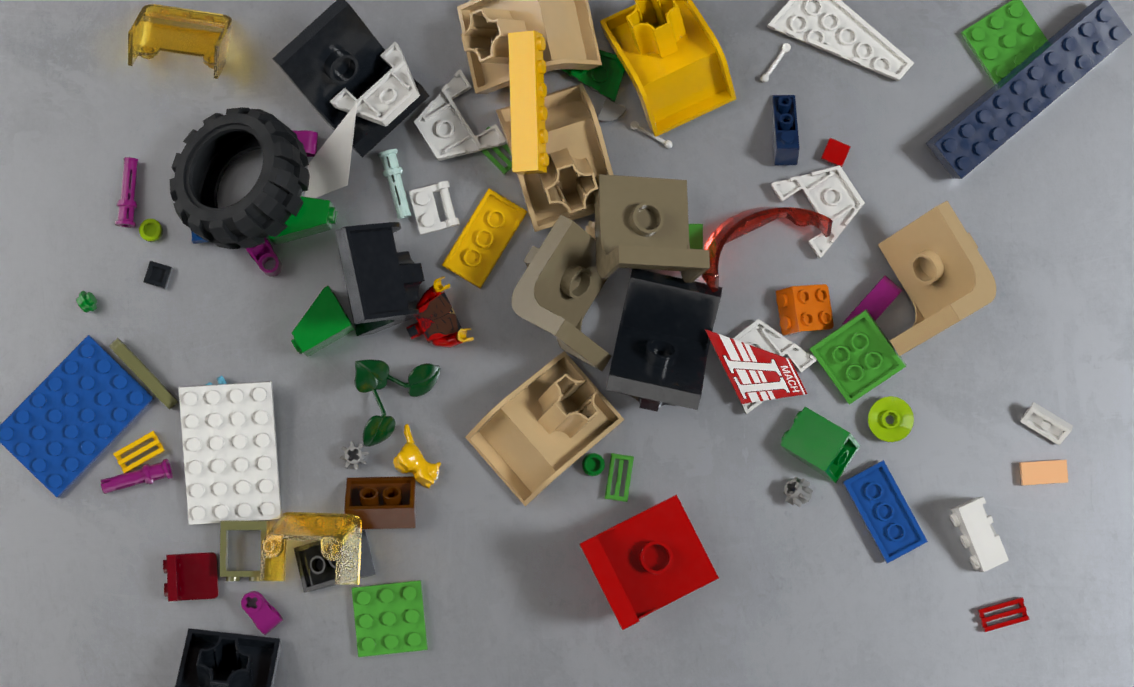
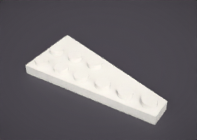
[767,0,914,81]

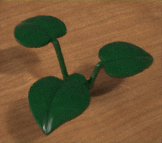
[354,360,440,447]

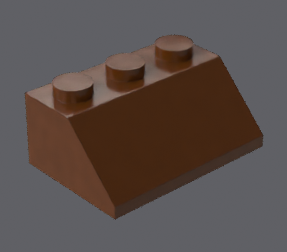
[344,476,416,530]

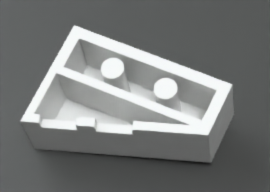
[950,497,1009,572]

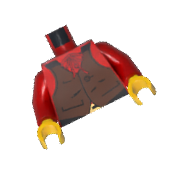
[406,276,474,348]

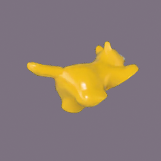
[393,424,441,489]

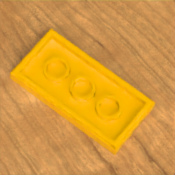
[442,188,528,289]

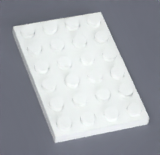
[178,381,282,525]

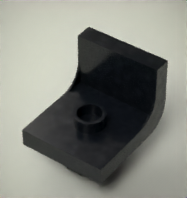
[272,0,429,158]
[335,222,425,336]
[606,269,722,412]
[175,628,281,687]

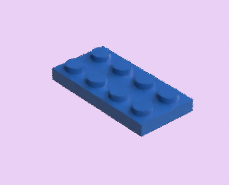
[842,460,928,563]

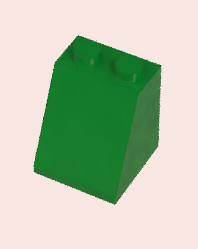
[268,196,338,245]
[291,286,355,357]
[780,407,861,483]

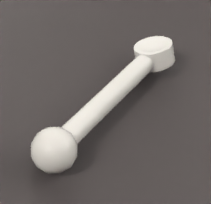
[760,43,791,83]
[630,121,673,149]

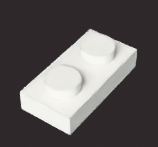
[1020,402,1073,446]

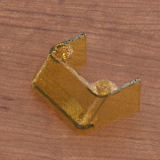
[128,4,232,79]
[260,512,362,585]

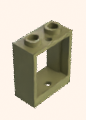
[220,521,270,581]

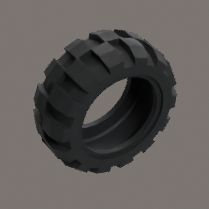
[169,107,310,249]

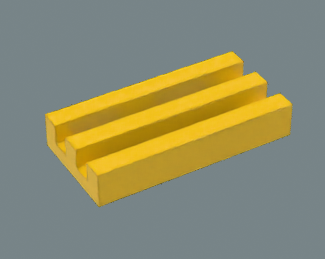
[113,431,165,473]

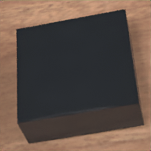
[143,261,173,289]

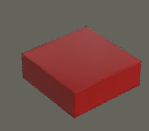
[821,138,851,168]

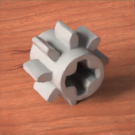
[340,441,369,470]
[783,477,813,507]

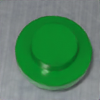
[76,291,97,313]
[582,453,605,476]

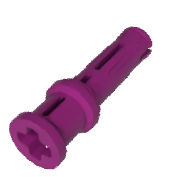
[115,157,138,228]
[101,459,173,494]

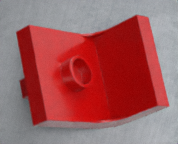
[579,495,719,630]

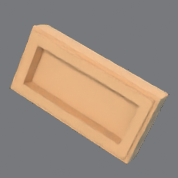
[1019,460,1068,486]

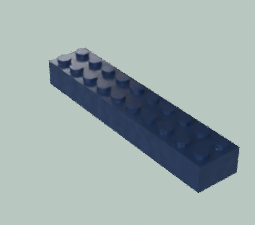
[926,0,1132,179]

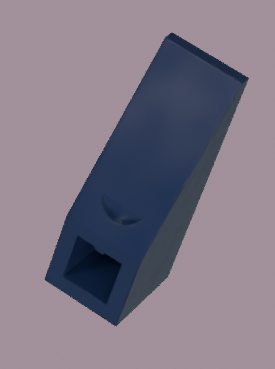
[772,95,800,165]

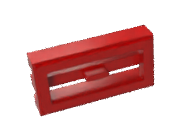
[977,597,1030,632]

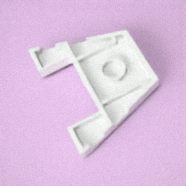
[330,42,420,127]
[414,69,507,161]
[770,165,865,259]
[733,319,817,414]

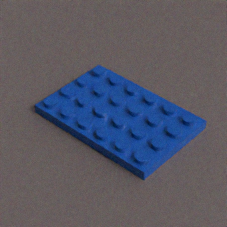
[0,335,155,498]

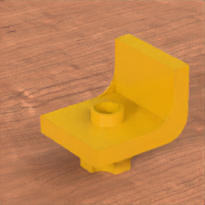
[600,0,736,137]

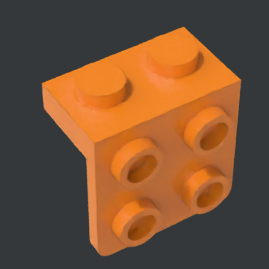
[776,284,834,336]

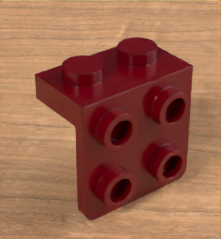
[163,552,219,602]

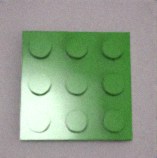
[961,0,1048,85]
[810,309,906,405]
[352,580,428,657]

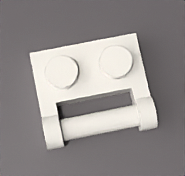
[409,181,460,236]

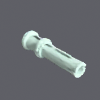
[378,149,412,219]

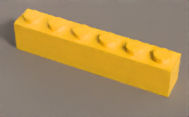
[508,30,549,175]

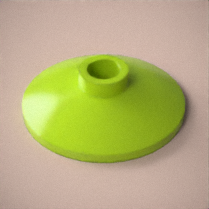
[868,396,914,442]

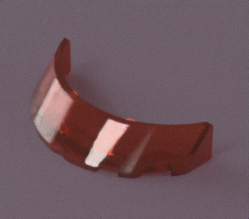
[702,206,832,292]

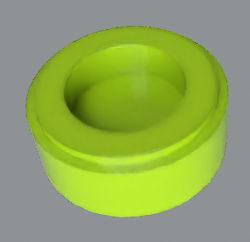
[139,219,163,242]

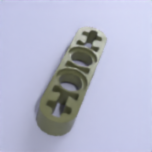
[109,338,179,409]

